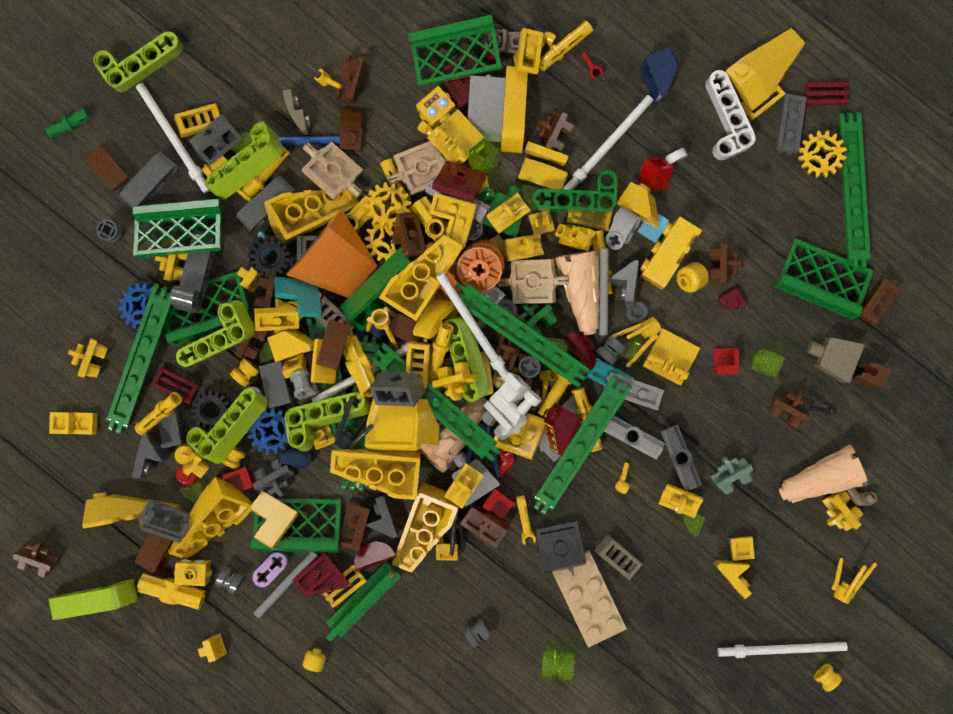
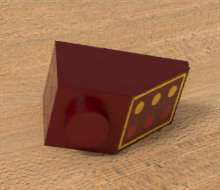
[544,403,583,456]

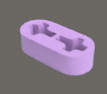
[253,552,288,587]

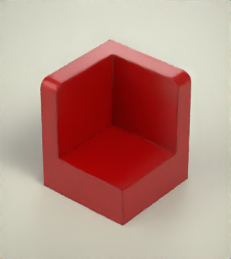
[638,157,674,192]
[713,348,739,374]
[222,465,255,491]
[482,488,516,519]

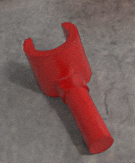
[581,51,603,80]

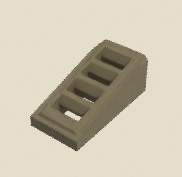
[316,296,355,332]
[595,535,642,580]

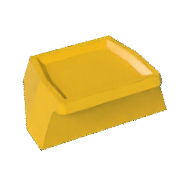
[365,398,440,451]

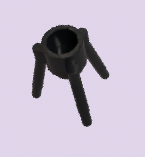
[333,396,374,450]
[450,507,464,556]

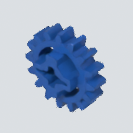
[118,283,160,329]
[247,408,288,454]

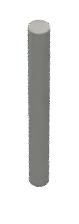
[599,249,609,335]
[254,552,318,618]

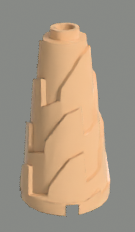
[555,250,600,335]
[418,397,487,473]
[779,444,868,503]

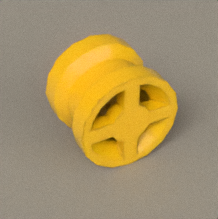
[221,447,246,470]
[814,664,842,692]

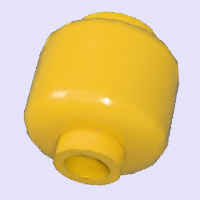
[677,262,709,293]

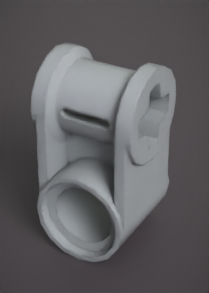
[606,206,642,250]
[290,370,323,404]

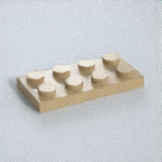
[552,551,626,647]

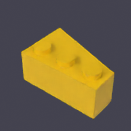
[640,217,702,289]

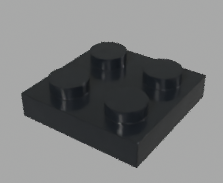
[535,521,587,573]

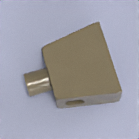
[807,337,865,383]

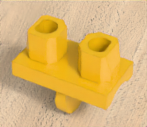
[486,193,531,234]
[555,223,596,252]
[503,234,544,261]
[155,242,187,282]
[68,338,107,378]
[432,362,477,401]
[175,445,209,478]
[444,463,484,508]
[658,484,703,518]
[822,491,863,531]

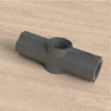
[660,424,702,491]

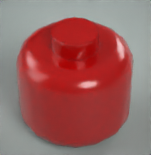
[176,466,199,486]

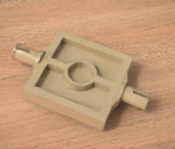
[302,141,363,200]
[387,141,448,196]
[498,259,569,304]

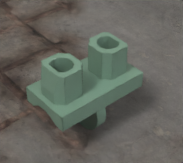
[710,457,753,495]

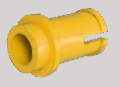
[202,155,227,177]

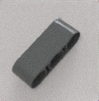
[120,152,178,208]
[236,175,296,232]

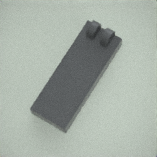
[776,93,807,155]

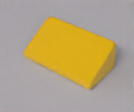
[311,339,337,384]

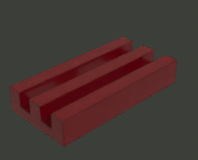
[804,82,849,106]
[151,367,200,404]

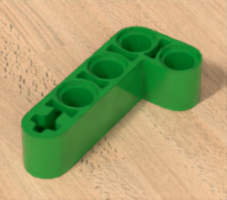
[531,170,617,214]

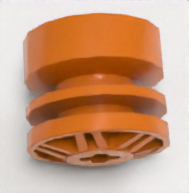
[457,240,505,292]

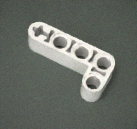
[706,70,755,160]

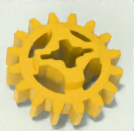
[798,131,847,178]
[364,182,411,230]
[365,217,402,262]

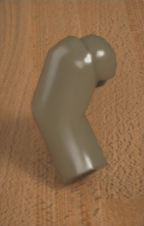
[844,488,877,506]

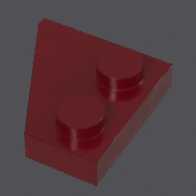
[292,552,352,597]

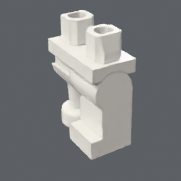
[481,372,542,440]

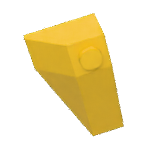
[726,28,805,111]
[264,190,359,245]
[379,235,463,322]
[330,449,420,500]
[168,477,253,559]
[392,482,459,573]
[83,492,181,529]

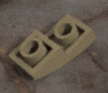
[484,29,520,55]
[283,89,311,135]

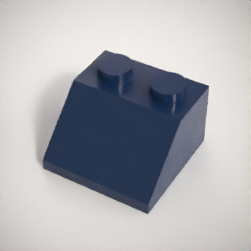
[639,47,679,107]

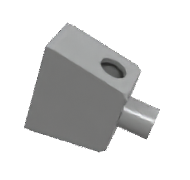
[452,452,500,507]

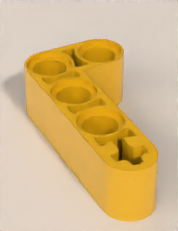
[501,66,528,153]

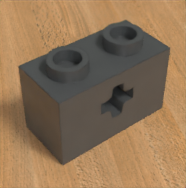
[189,114,243,166]
[370,372,426,407]

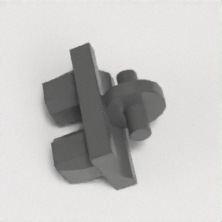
[253,459,295,497]

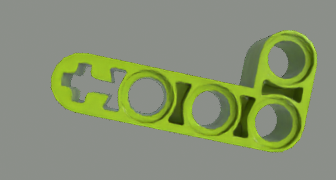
[94,32,183,92]
[205,121,283,200]
[176,300,255,367]
[429,316,490,402]
[187,388,268,464]
[285,392,371,452]
[48,579,138,620]

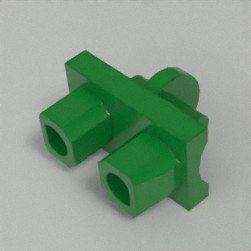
[519,303,557,334]

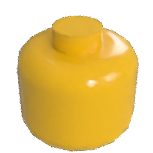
[302,648,326,672]

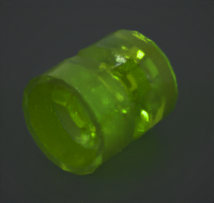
[541,649,574,681]

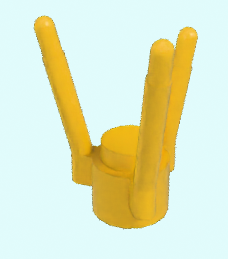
[366,307,399,349]
[611,317,662,367]
[831,558,877,604]

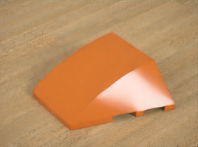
[286,208,377,298]

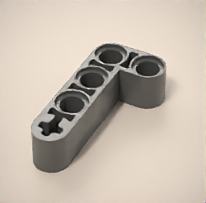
[170,230,216,313]

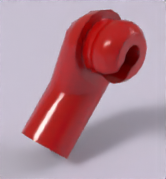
[492,449,514,478]

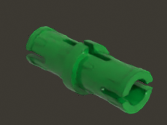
[45,108,90,140]

